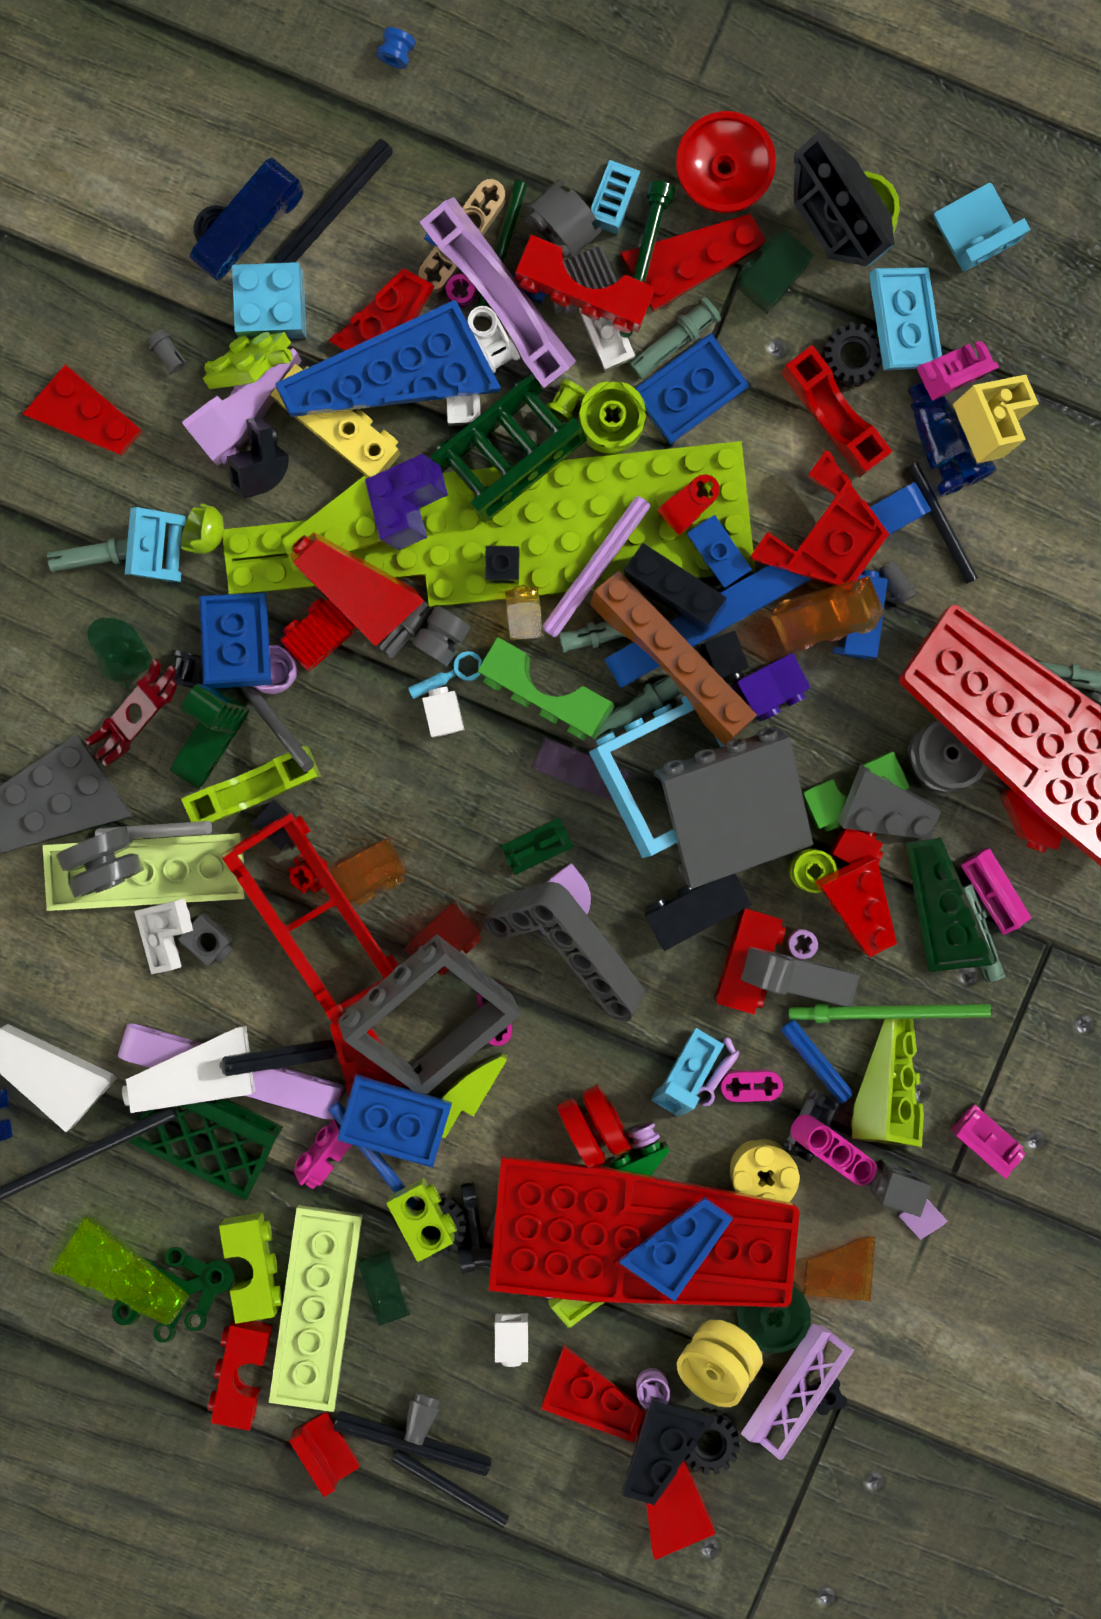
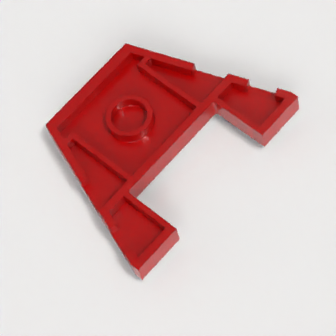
[749,450,889,590]

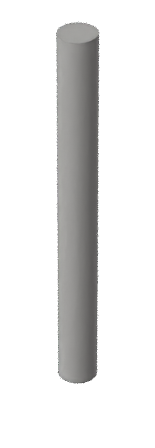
[95,821,212,839]

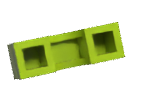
[219,1212,283,1324]

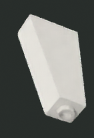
[0,1024,117,1132]
[122,1026,256,1113]

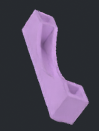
[420,197,576,388]

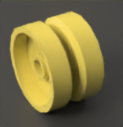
[677,1319,763,1408]

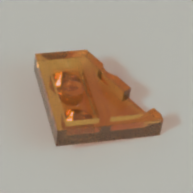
[803,1236,875,1302]

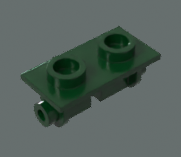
[501,818,574,875]

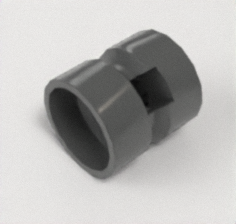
[411,605,472,667]

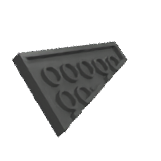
[0,735,134,853]

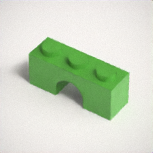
[802,751,910,832]

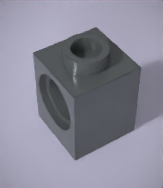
[178,913,235,966]

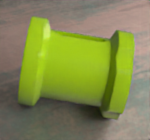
[546,378,586,422]

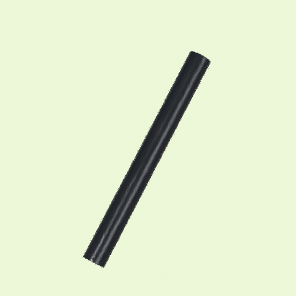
[906,462,978,584]
[391,1449,509,1528]

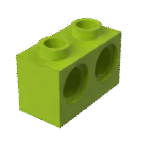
[386,1178,457,1262]

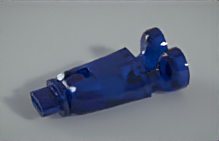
[908,382,997,497]

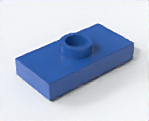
[686,515,752,589]

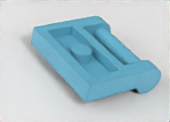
[125,507,186,583]

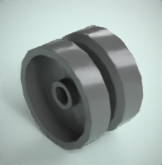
[906,720,987,793]
[56,827,144,899]

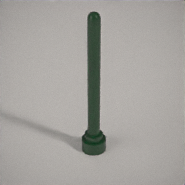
[619,180,675,338]

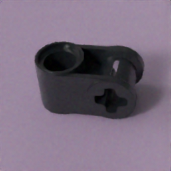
[172,650,228,692]

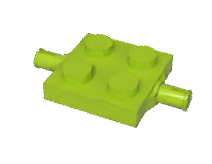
[202,332,293,390]

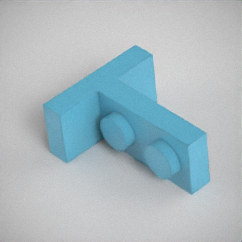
[651,1028,724,1117]

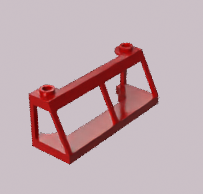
[221,812,399,1027]

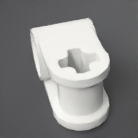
[468,306,520,373]

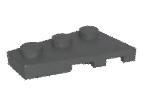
[838,764,941,839]

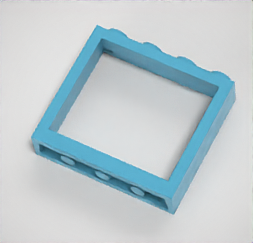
[589,696,724,858]

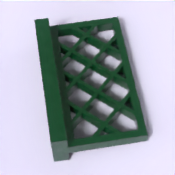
[129,1098,283,1201]

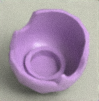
[252,645,298,695]

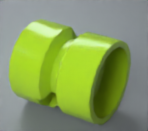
[788,849,837,893]

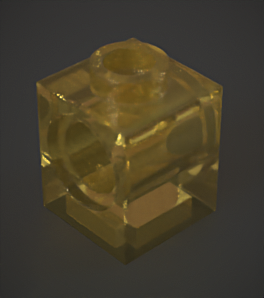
[505,585,543,640]

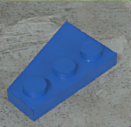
[619,1196,733,1302]

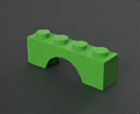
[478,637,615,741]

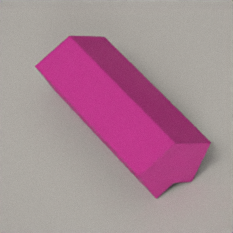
[961,848,1032,935]

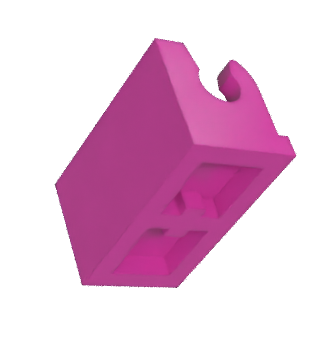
[916,341,999,401]
[950,1103,1026,1179]

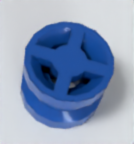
[376,27,416,69]

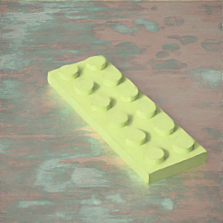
[43,833,246,911]
[269,1205,363,1412]

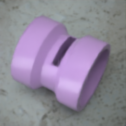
[636,1368,670,1409]

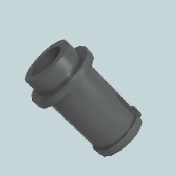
[147,329,187,374]
[879,561,916,605]

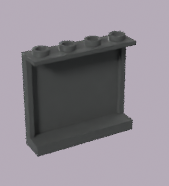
[654,727,813,889]

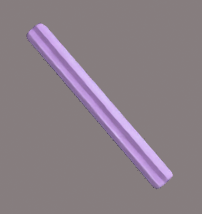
[542,496,650,637]

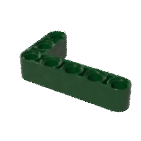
[170,684,250,789]

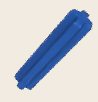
[781,1020,853,1103]

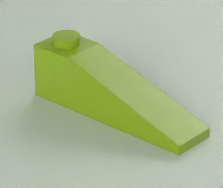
[851,1019,924,1147]

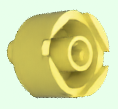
[730,1139,800,1202]

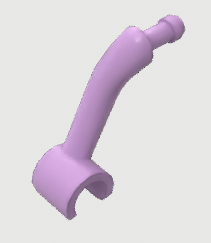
[698,1037,739,1106]

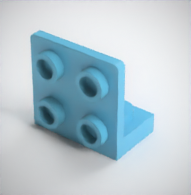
[933,183,1031,273]

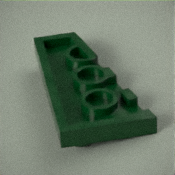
[905,837,996,972]

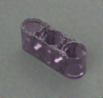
[531,737,631,802]

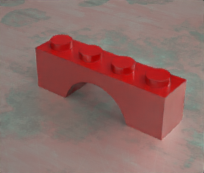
[515,235,656,333]
[781,345,893,478]

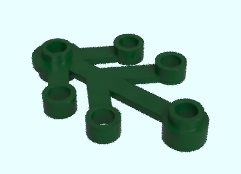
[112,1247,234,1343]

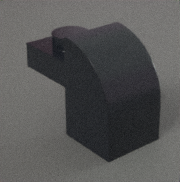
[227,416,289,499]

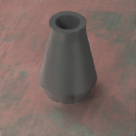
[404,1392,440,1445]

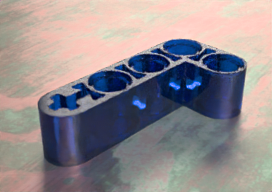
[189,157,304,281]

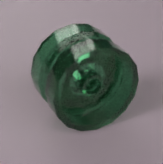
[734,1279,811,1353]

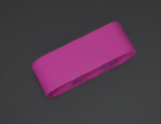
[791,1114,877,1186]

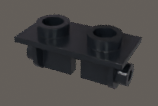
[783,1089,840,1163]

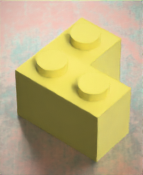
[953,375,1039,463]

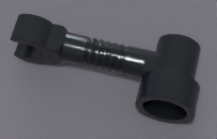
[458,1182,492,1274]

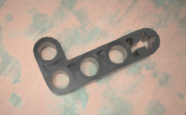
[741,947,860,1007]

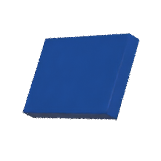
[635,333,750,446]
[199,592,272,689]
[337,1074,452,1168]

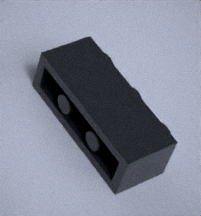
[624,543,727,633]
[644,873,752,951]

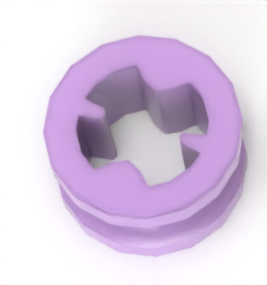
[787,929,818,959]
[627,1121,660,1149]

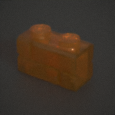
[330,837,408,906]

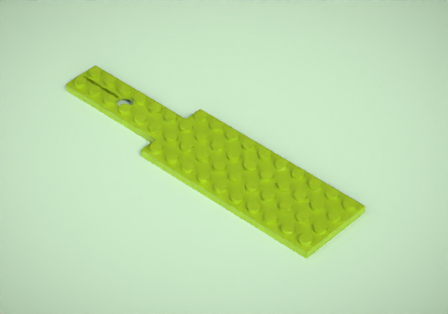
[223,441,755,608]

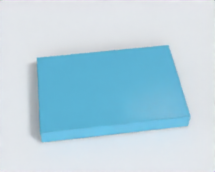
[869,267,942,371]

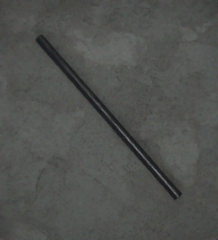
[0,1107,178,1201]

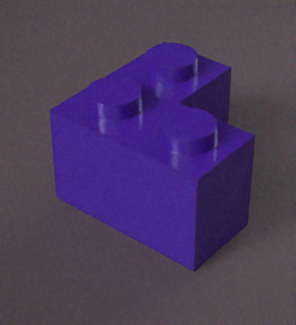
[365,454,448,550]
[731,653,811,722]

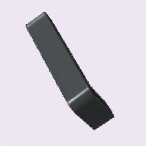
[483,882,645,1022]

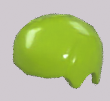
[181,503,224,555]

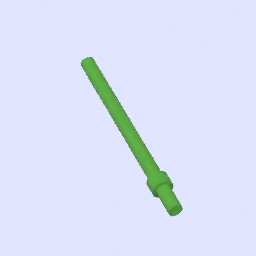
[789,1003,991,1023]

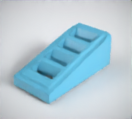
[590,160,640,235]

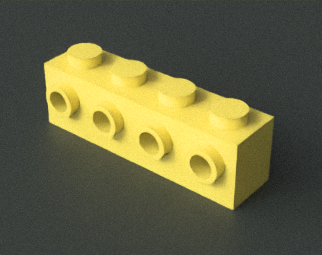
[270,364,401,478]

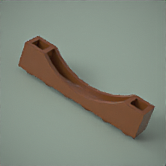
[590,570,757,746]

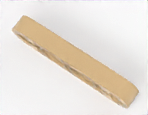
[418,179,505,294]

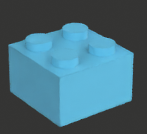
[232,262,306,339]

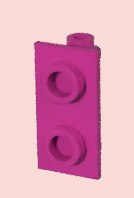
[293,1120,352,1189]

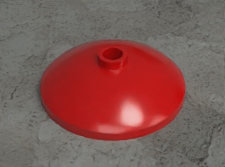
[676,111,776,213]

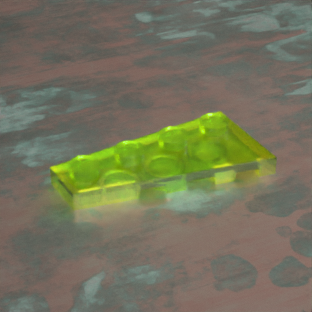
[51,1216,190,1325]

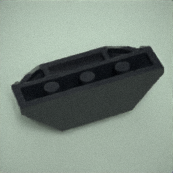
[794,131,895,267]

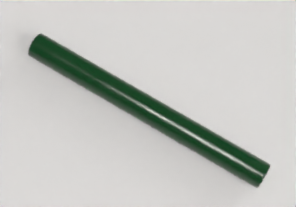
[476,180,527,308]

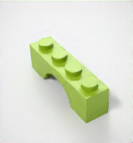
[181,746,322,824]

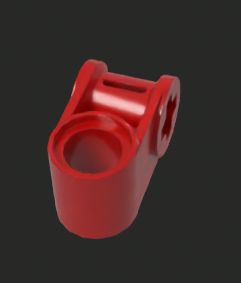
[657,474,720,536]

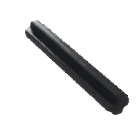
[219,1039,337,1076]

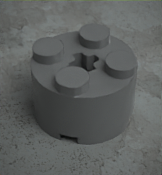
[525,179,602,259]

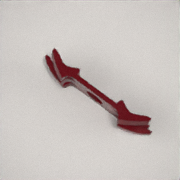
[85,659,177,766]

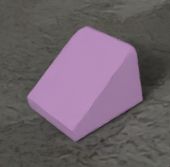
[898,1199,948,1240]

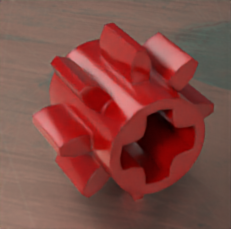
[287,854,328,894]

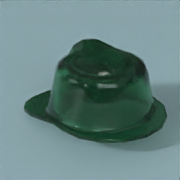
[87,618,152,688]

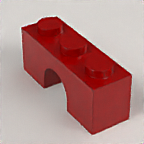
[208,1319,273,1431]

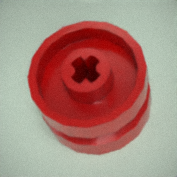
[557,1083,632,1169]

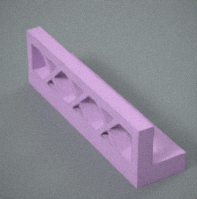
[741,1324,854,1460]

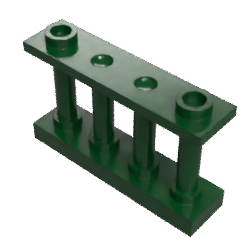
[430,373,587,524]

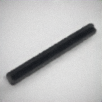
[274,139,393,263]
[334,1411,492,1476]

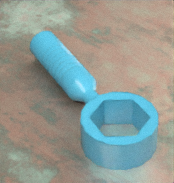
[408,651,483,699]

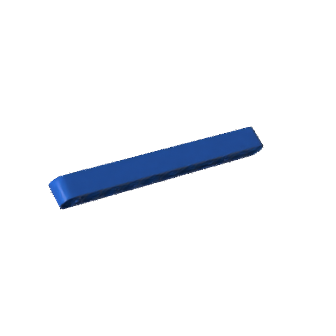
[604,482,931,688]

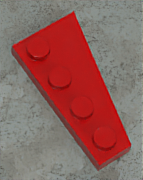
[620,214,767,313]

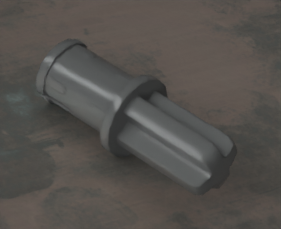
[378,601,433,658]

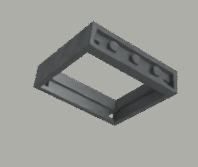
[337,934,521,1094]

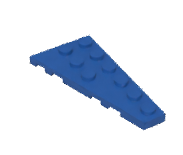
[275,299,501,417]

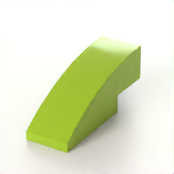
[440,1052,508,1138]

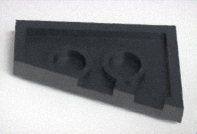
[622,1396,715,1505]

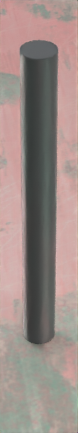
[238,686,314,771]

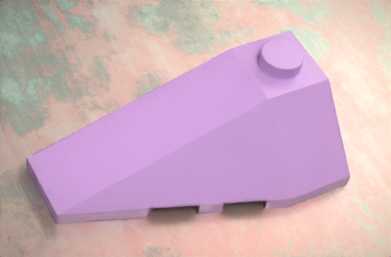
[182,348,302,466]

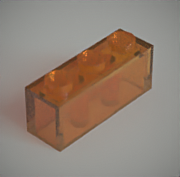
[770,576,884,651]

